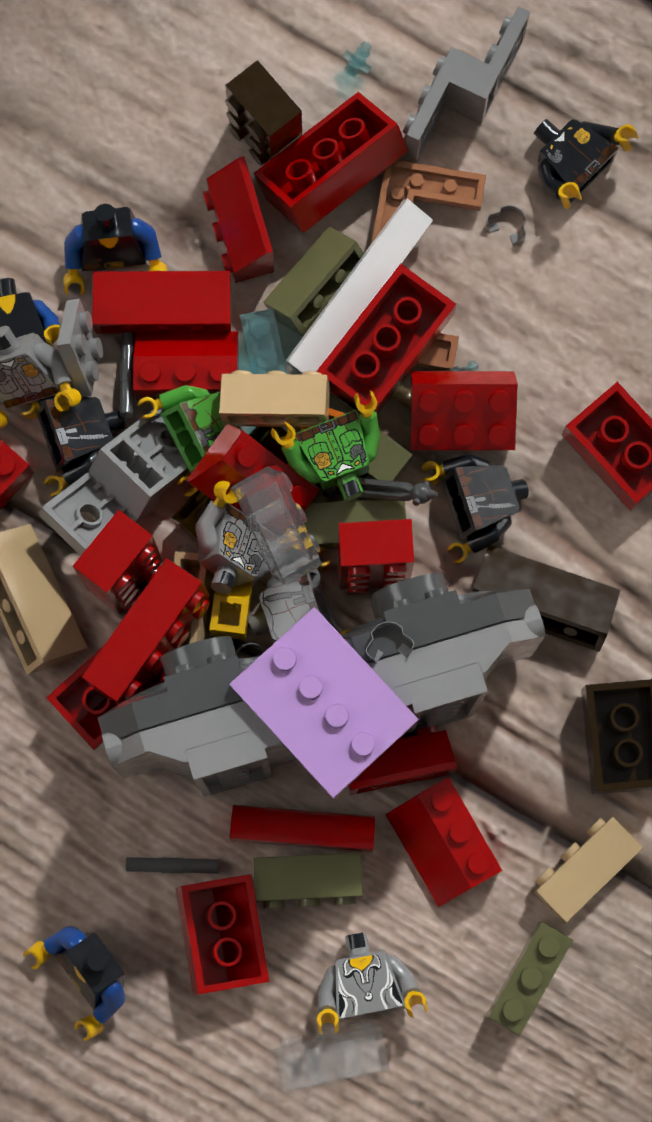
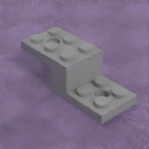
[403,6,530,163]
[38,408,189,556]

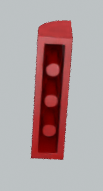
[92,271,231,334]
[229,805,375,853]

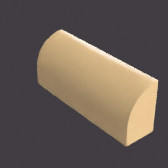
[0,524,88,675]

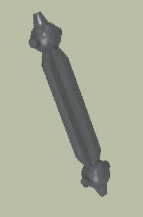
[316,478,438,506]

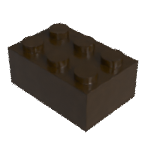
[225,60,302,166]
[581,679,652,795]

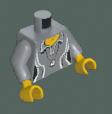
[317,932,429,1034]

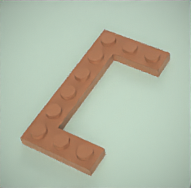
[371,160,486,371]

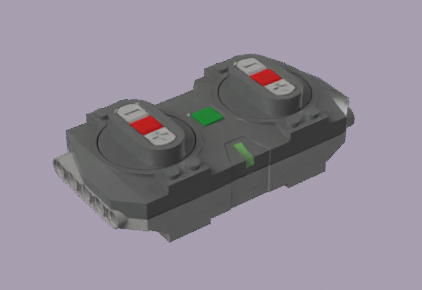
[98,572,545,797]

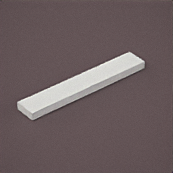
[285,198,433,375]

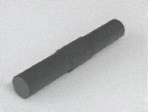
[120,332,135,418]
[126,857,219,874]

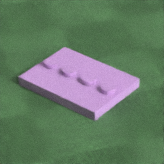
[229,607,419,799]

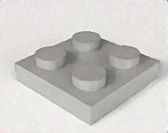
[57,298,103,397]

